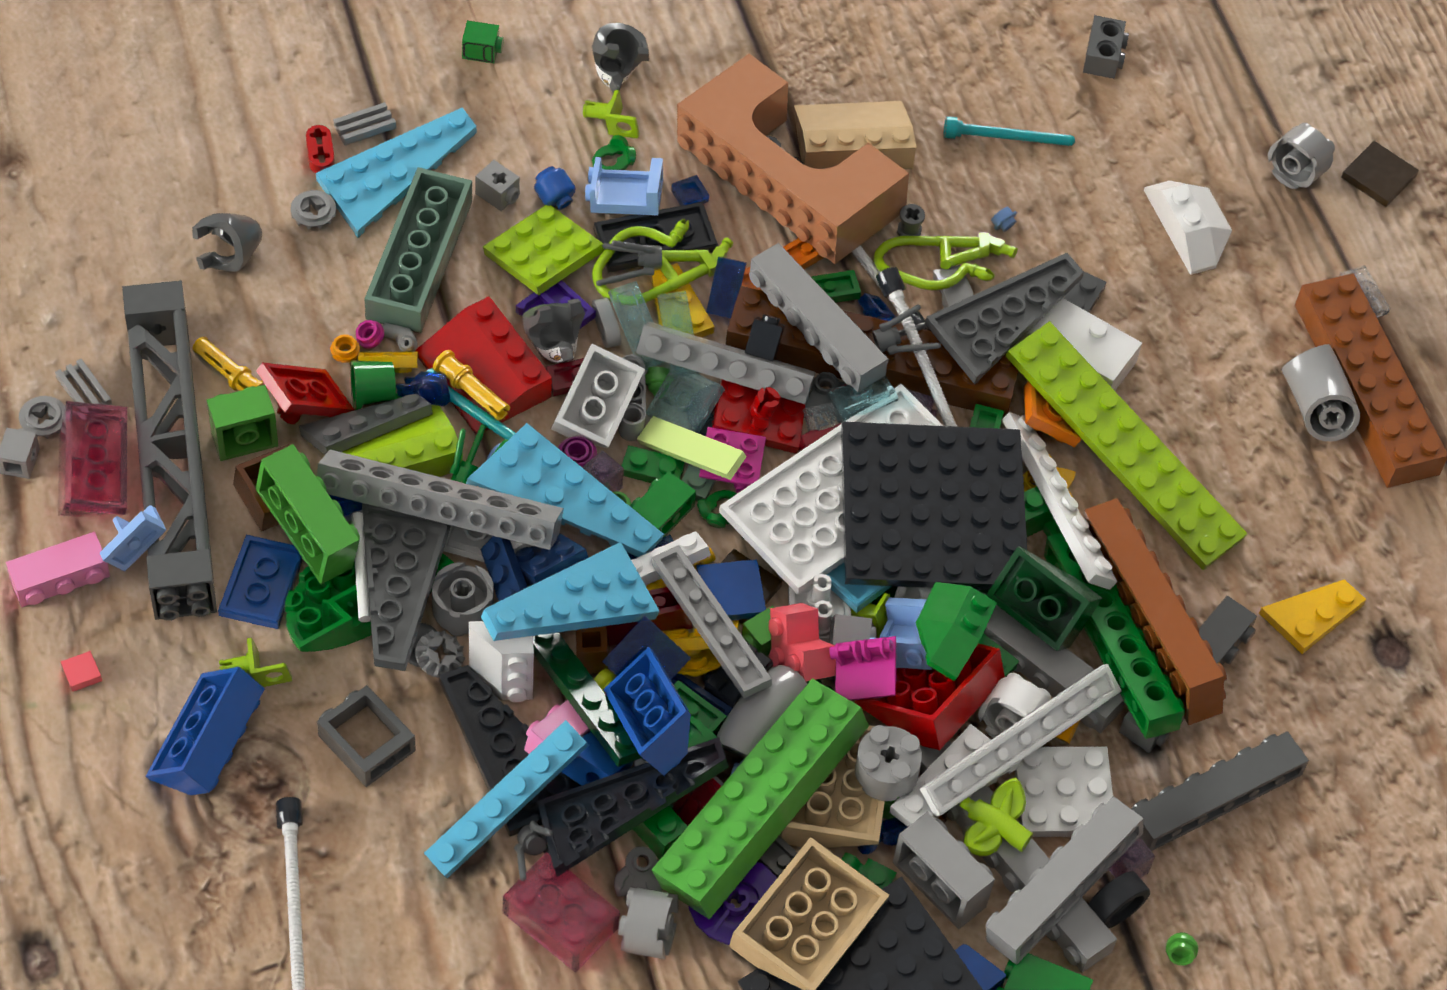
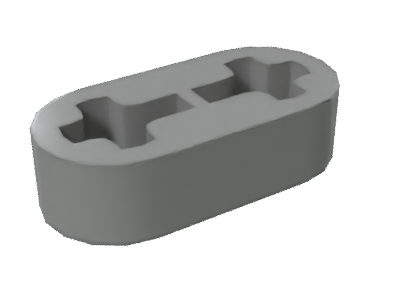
[592,297,621,348]

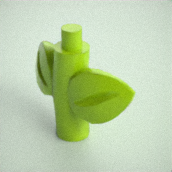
[959,777,1033,856]

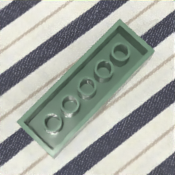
[364,167,472,333]

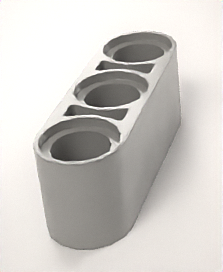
[618,354,646,441]

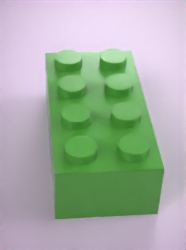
[256,444,360,584]

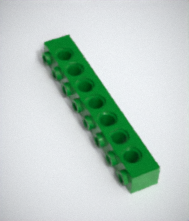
[1044,533,1185,739]

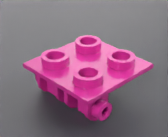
[699,427,766,493]
[830,636,896,701]

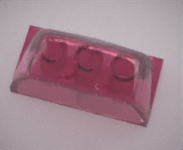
[58,401,127,517]

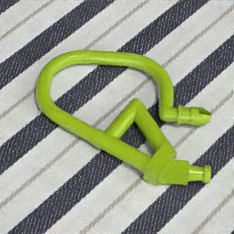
[592,219,734,306]
[873,233,1018,290]

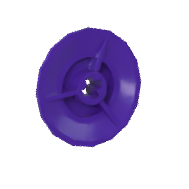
[688,862,777,945]

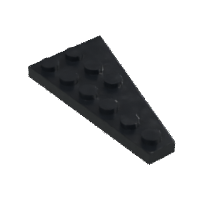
[439,665,581,837]
[537,737,729,877]

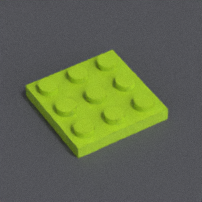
[483,205,604,295]

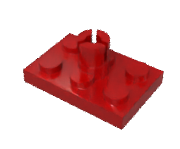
[256,362,355,425]
[712,379,806,454]

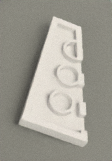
[890,724,1020,827]

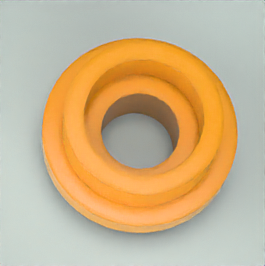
[330,334,360,363]

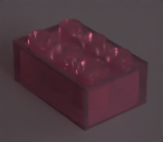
[502,852,620,973]

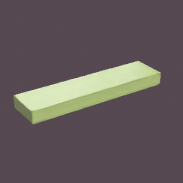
[637,416,747,480]

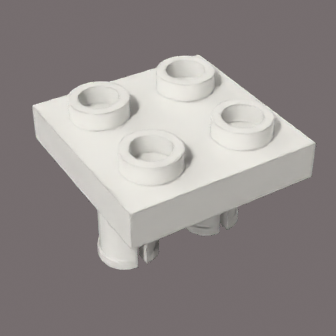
[788,574,851,643]

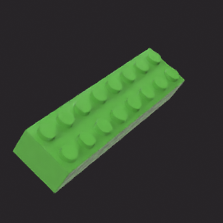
[652,678,869,919]

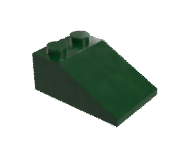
[986,546,1103,651]

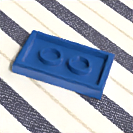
[218,534,303,629]

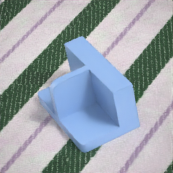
[100,505,166,571]

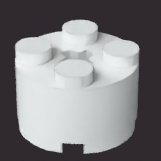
[978,673,1052,738]

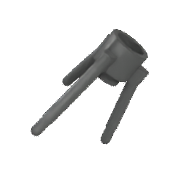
[596,240,662,286]
[872,305,941,355]
[514,821,553,881]

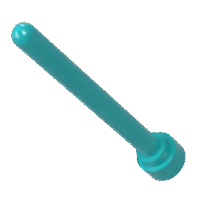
[943,116,1075,146]
[419,368,516,440]

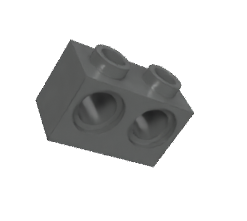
[1083,15,1129,79]

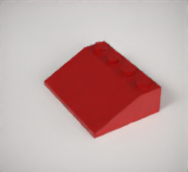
[415,296,552,435]
[855,643,1005,751]

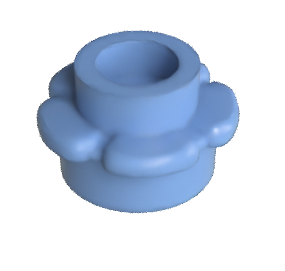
[991,206,1017,232]

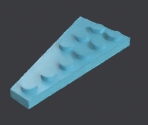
[316,108,477,238]
[466,423,664,557]
[481,542,659,641]

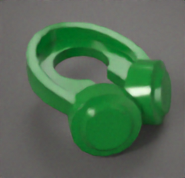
[592,135,636,170]
[697,490,737,528]

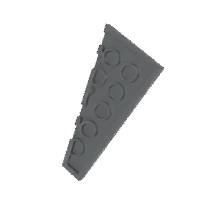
[925,253,1084,384]
[362,503,451,671]

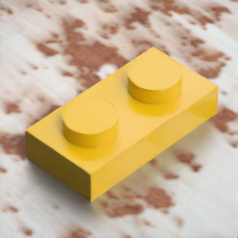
[358,351,418,373]

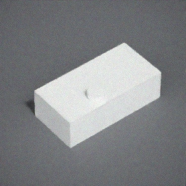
[1013,298,1142,391]

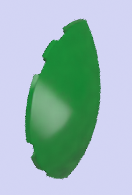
[285,554,454,652]

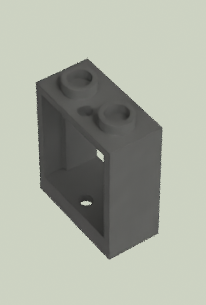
[317,685,416,787]

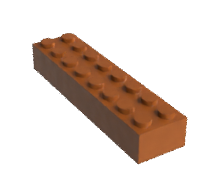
[1295,273,1447,488]
[1084,498,1227,726]

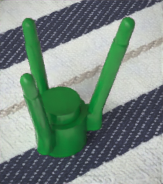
[449,424,508,483]

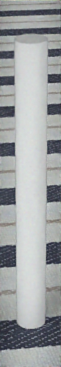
[351,512,371,622]

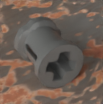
[897,204,925,236]

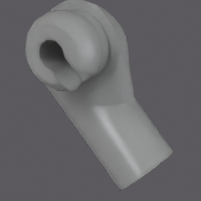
[383,322,417,352]

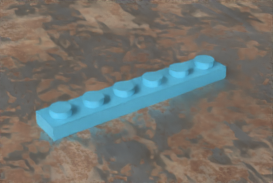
[424,720,589,878]

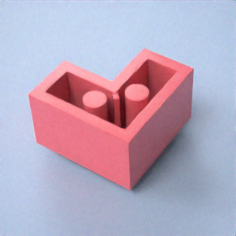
[768,603,836,681]

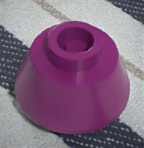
[558,436,597,471]

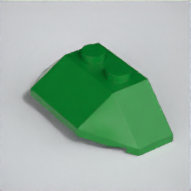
[916,582,997,681]

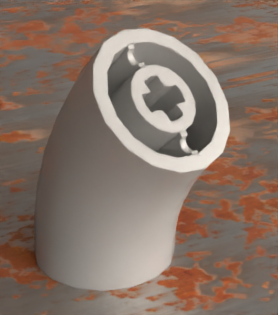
[1281,344,1360,441]
[717,665,807,758]

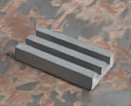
[333,102,396,145]
[55,359,112,418]

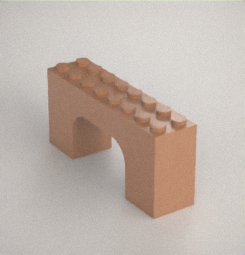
[677,53,909,264]

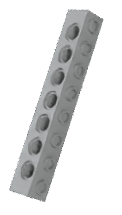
[316,450,564,550]

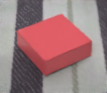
[61,651,102,692]

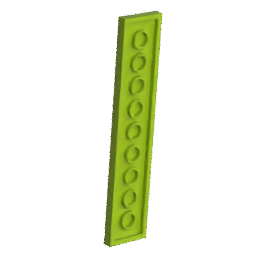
[1006,321,1248,570]

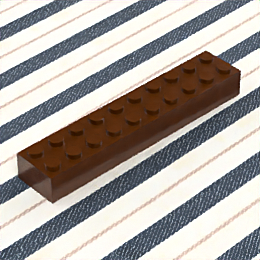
[725,286,1018,418]

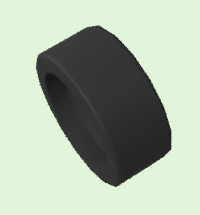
[1088,871,1150,929]

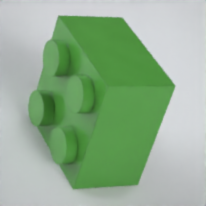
[206,385,278,462]

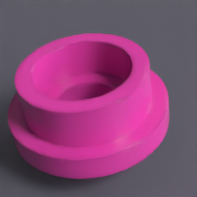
[356,320,384,349]

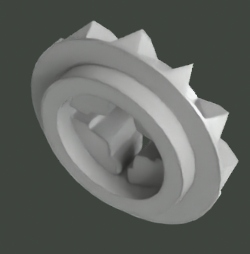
[291,190,336,230]
[19,396,68,439]
[415,630,465,678]

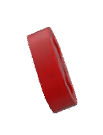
[306,125,335,173]

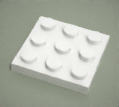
[1015,746,1113,837]

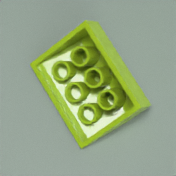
[342,397,463,477]

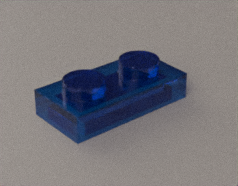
[706,256,747,318]

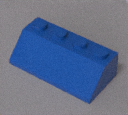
[603,647,691,775]
[145,667,265,795]

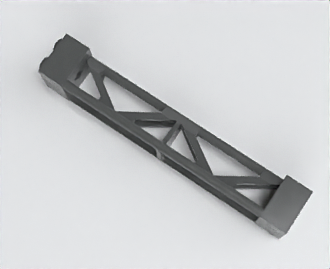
[122,280,217,620]

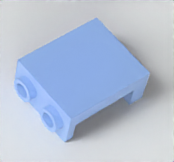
[585,157,664,216]
[870,597,932,670]

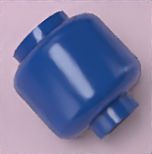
[534,166,576,210]

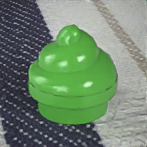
[645,367,673,398]
[1166,932,1199,965]

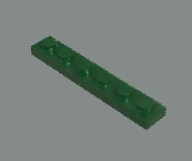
[533,632,642,767]

